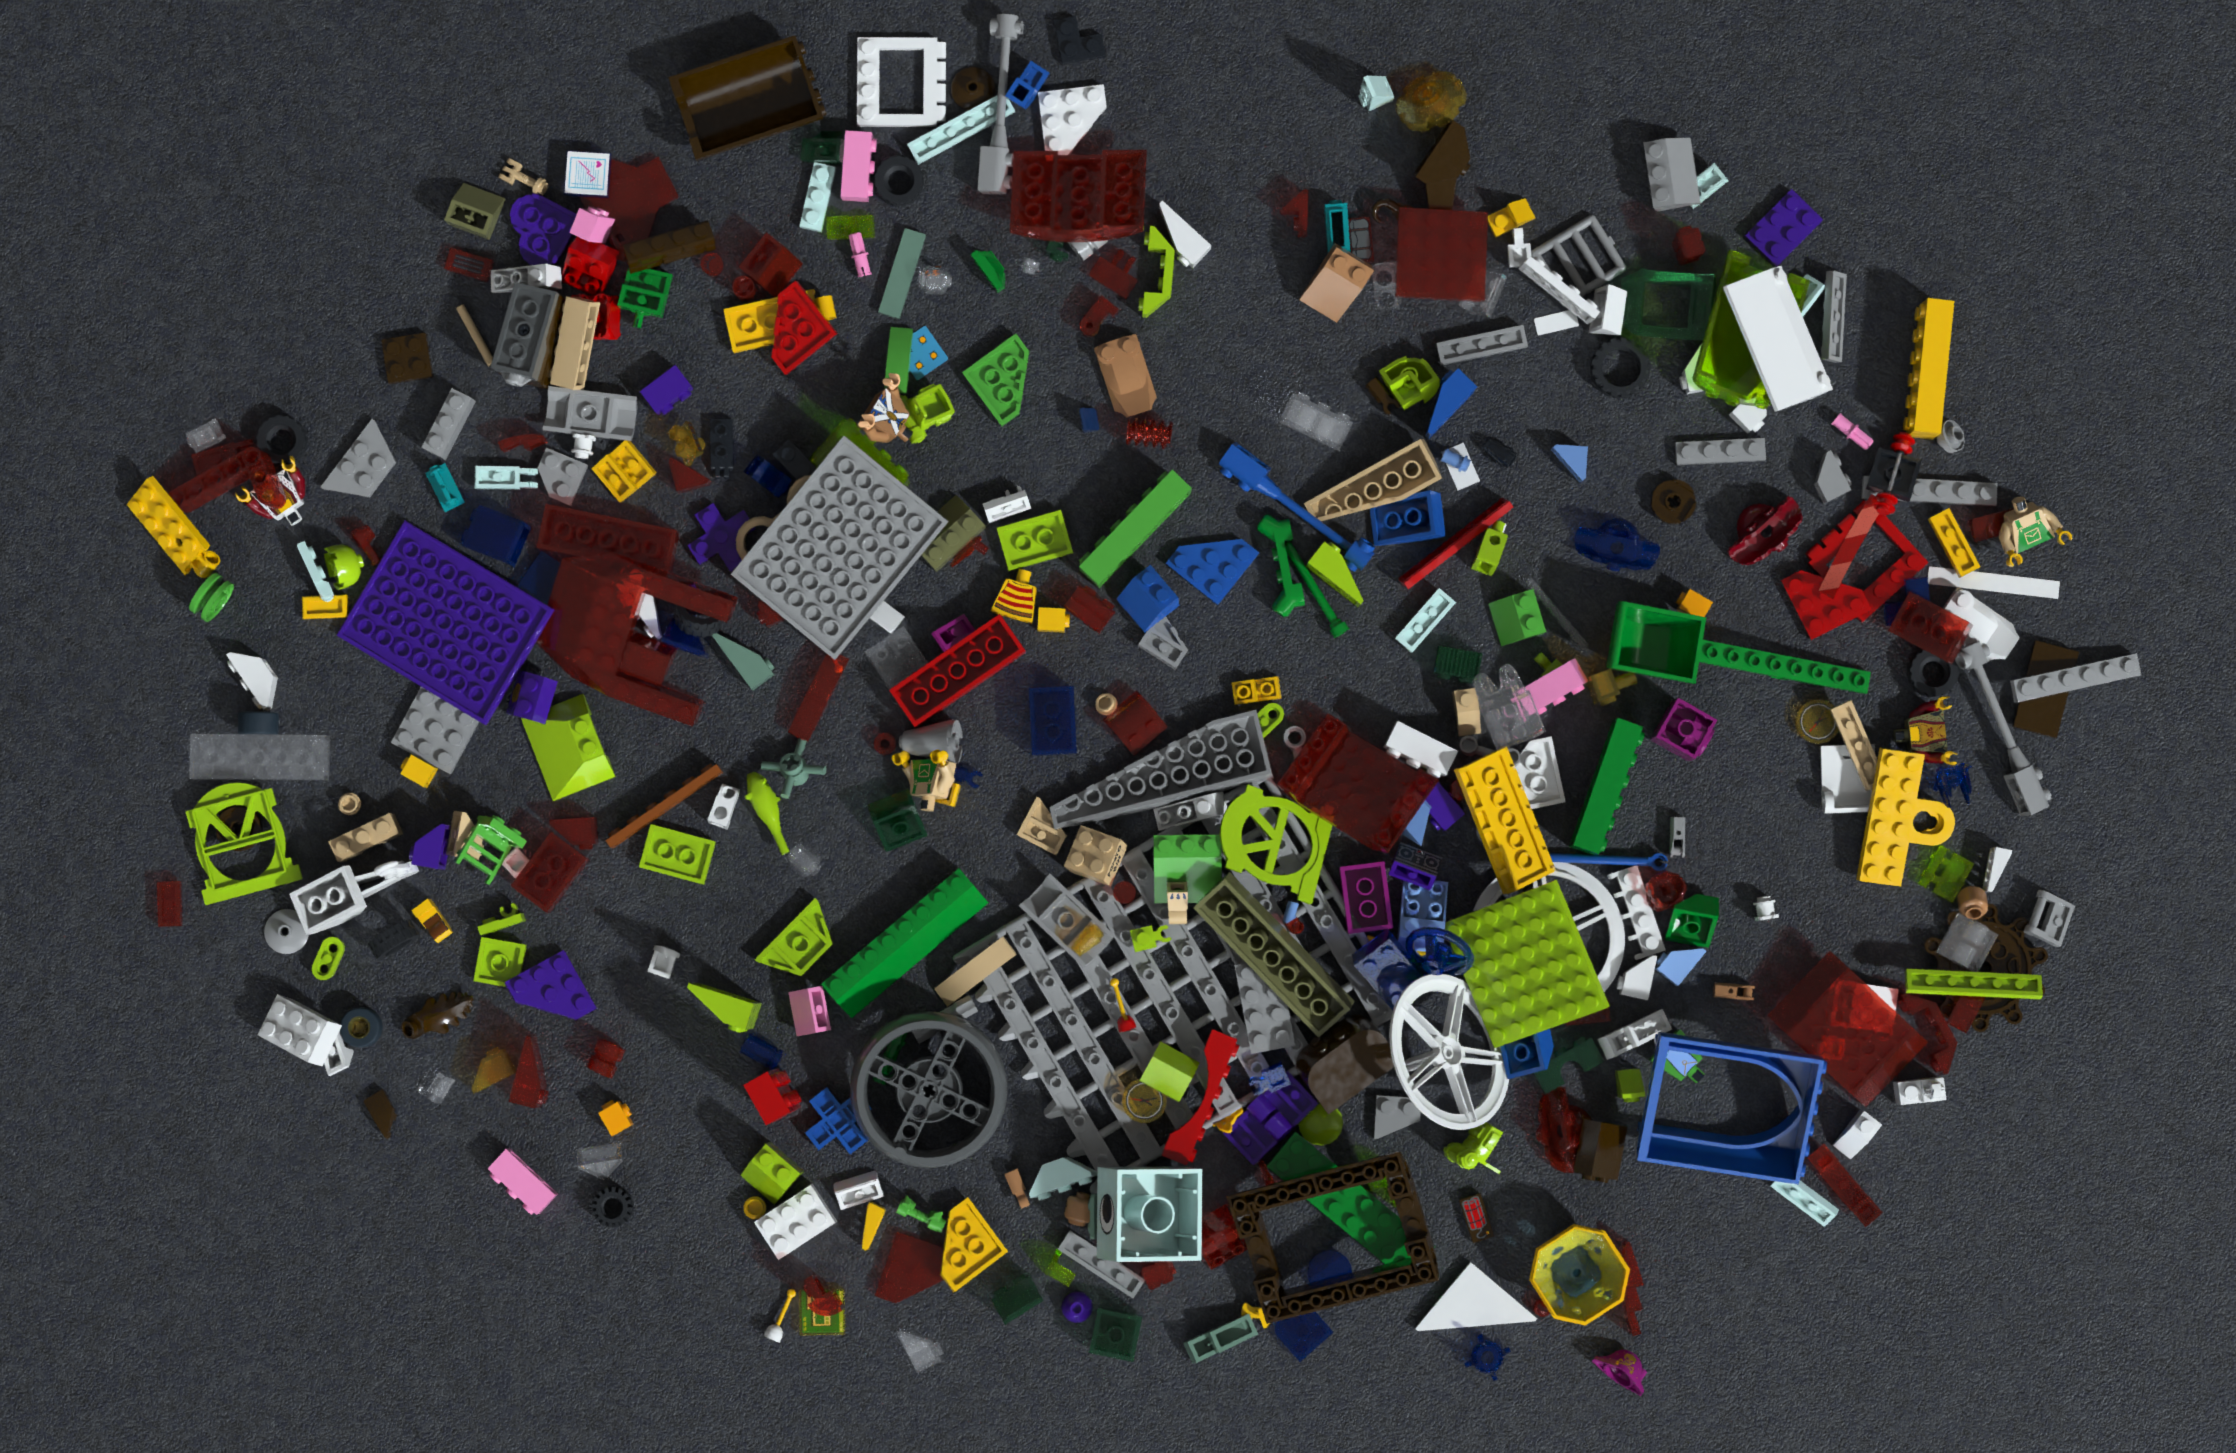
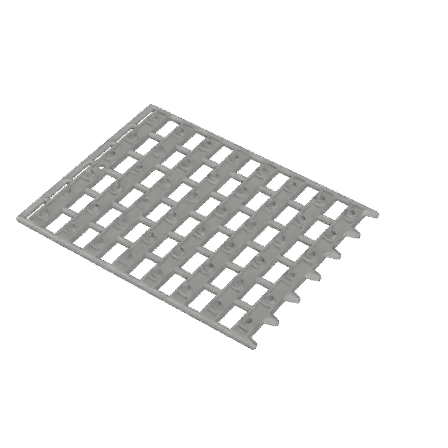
[953,779,1401,1194]

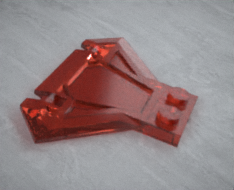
[578,149,679,262]

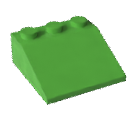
[1153,834,1222,904]

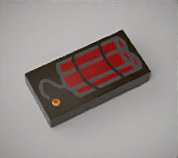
[1459,1193,1494,1243]

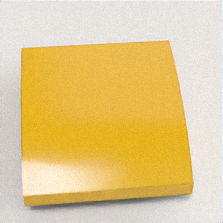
[592,440,657,503]

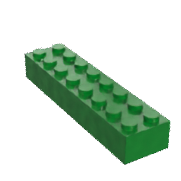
[1266,1131,1435,1264]

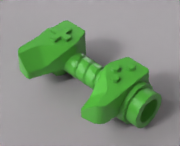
[896,1195,947,1233]

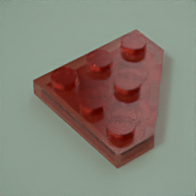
[875,1231,944,1303]

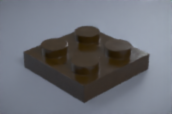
[381,333,433,384]

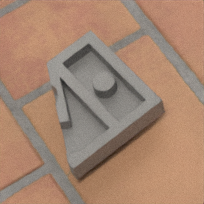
[1138,617,1188,670]
[1374,1095,1421,1139]

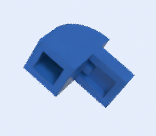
[1005,61,1050,110]

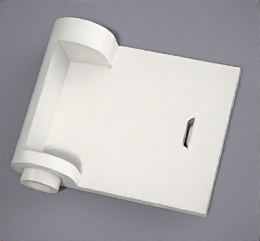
[1820,744,1875,814]

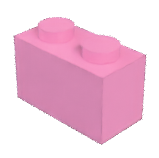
[569,206,615,243]
[788,986,831,1036]

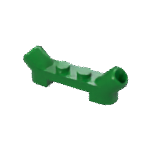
[1257,514,1305,617]

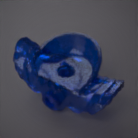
[1574,518,1660,571]

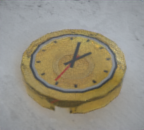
[1795,699,1839,744]
[1122,1078,1167,1123]

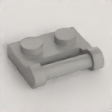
[2024,890,2075,947]

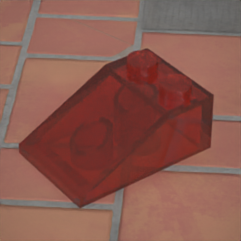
[509,1035,549,1108]

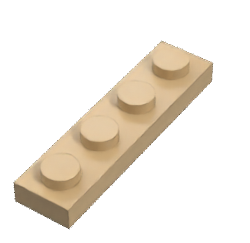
[1830,700,1878,791]

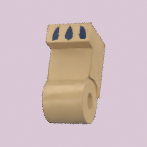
[1167,882,1188,924]

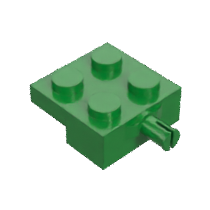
[617,269,673,329]

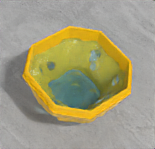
[1529,1224,1630,1325]

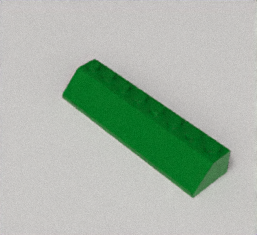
[821,868,989,1018]

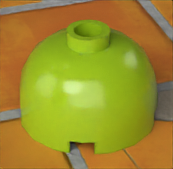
[324,544,364,590]

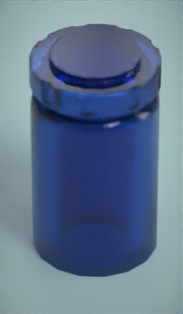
[740,1033,784,1070]

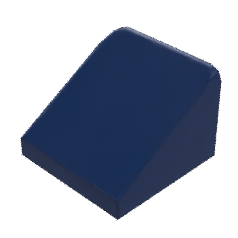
[1079,408,1099,433]

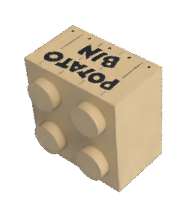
[1064,825,1128,887]

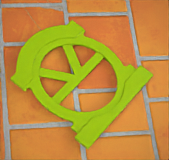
[186,783,303,905]
[1220,785,1336,905]

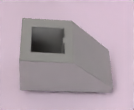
[1814,450,1852,504]

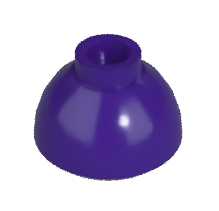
[1061,1291,1093,1323]

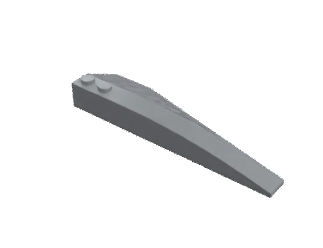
[1049,710,1274,829]

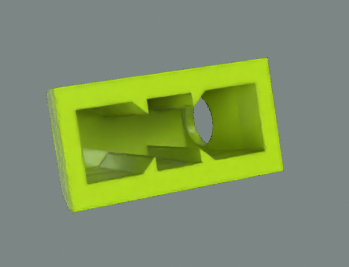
[1471,520,1508,576]

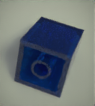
[461,505,532,568]

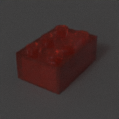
[1888,592,1974,665]
[511,832,590,913]

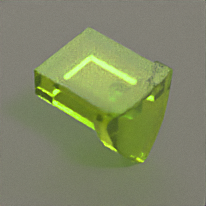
[1044,1249,1076,1287]

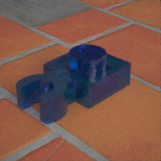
[1248,1062,1291,1096]

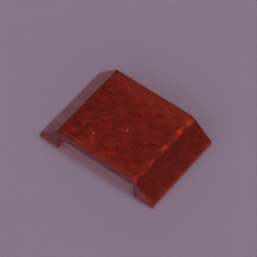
[1277,713,1439,853]
[1767,951,1928,1107]

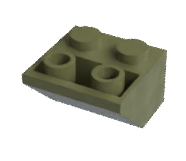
[444,183,505,240]

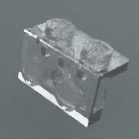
[1459,265,1507,318]

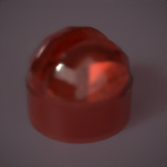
[1533,1299,1550,1317]

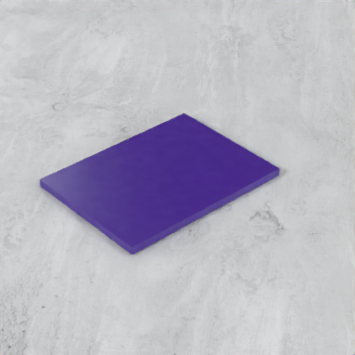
[337,520,555,725]

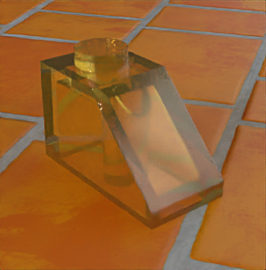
[471,1047,517,1094]

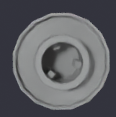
[1936,420,1965,453]

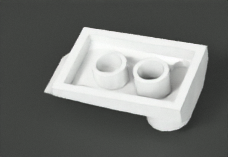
[1932,587,2020,661]

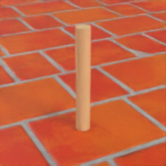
[456,304,493,367]

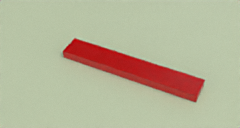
[1398,498,1514,589]

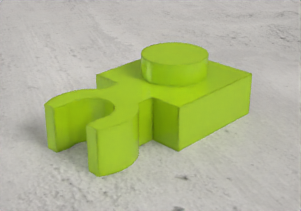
[1130,925,1171,952]

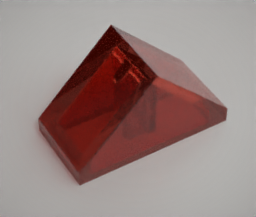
[669,457,711,494]

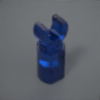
[954,765,983,788]

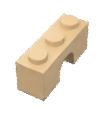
[328,813,403,862]

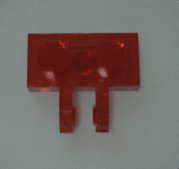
[1089,249,1138,299]

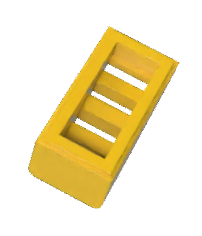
[862,1201,886,1250]

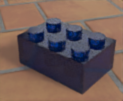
[1029,686,1077,757]
[1352,929,1427,1010]

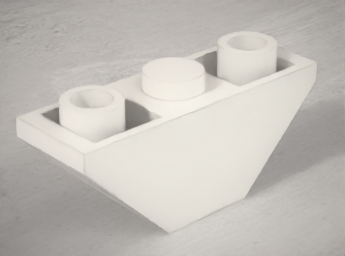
[226,652,278,711]

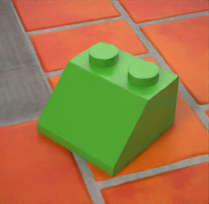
[1488,589,1546,646]

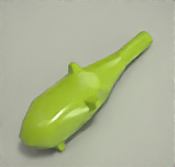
[744,772,790,855]

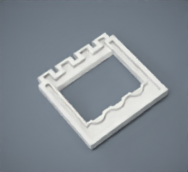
[857,37,946,127]

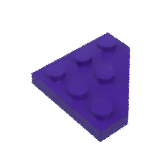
[504,950,597,1020]

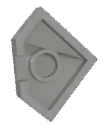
[538,448,588,506]

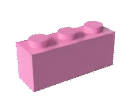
[841,130,877,202]
[1514,658,1588,717]
[488,1148,558,1215]

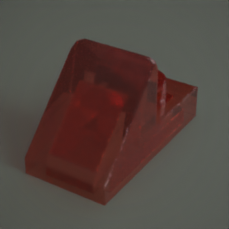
[1280,189,1308,237]

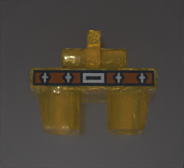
[668,421,706,466]

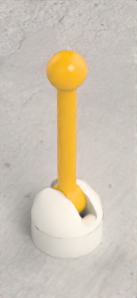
[763,1289,796,1343]

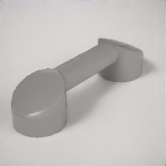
[1460,736,1521,767]

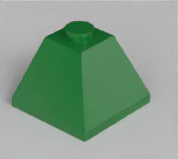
[1665,894,1719,948]

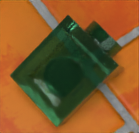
[1046,226,1069,263]

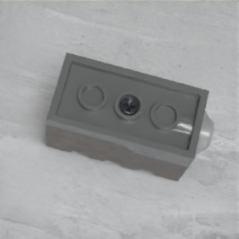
[490,282,565,389]

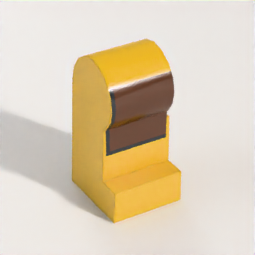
[411,899,453,943]

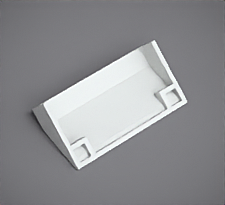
[1723,266,1833,412]

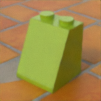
[741,1141,804,1205]

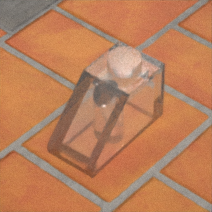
[897,1329,944,1373]

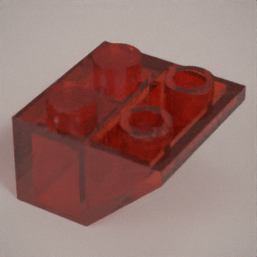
[739,232,803,298]
[1201,1204,1247,1270]

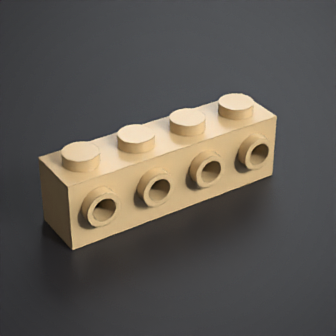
[550,296,600,390]

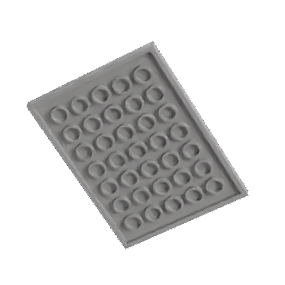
[731,435,949,660]

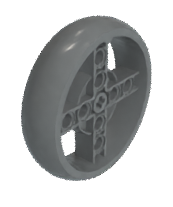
[850,1011,1008,1168]

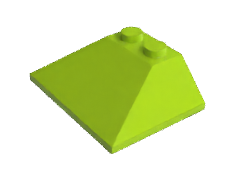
[521,694,616,801]

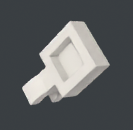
[1507,228,1531,268]

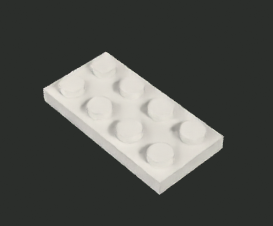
[1519,256,1600,324]

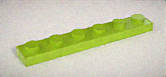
[1905,969,2043,999]

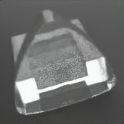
[417,1072,455,1104]

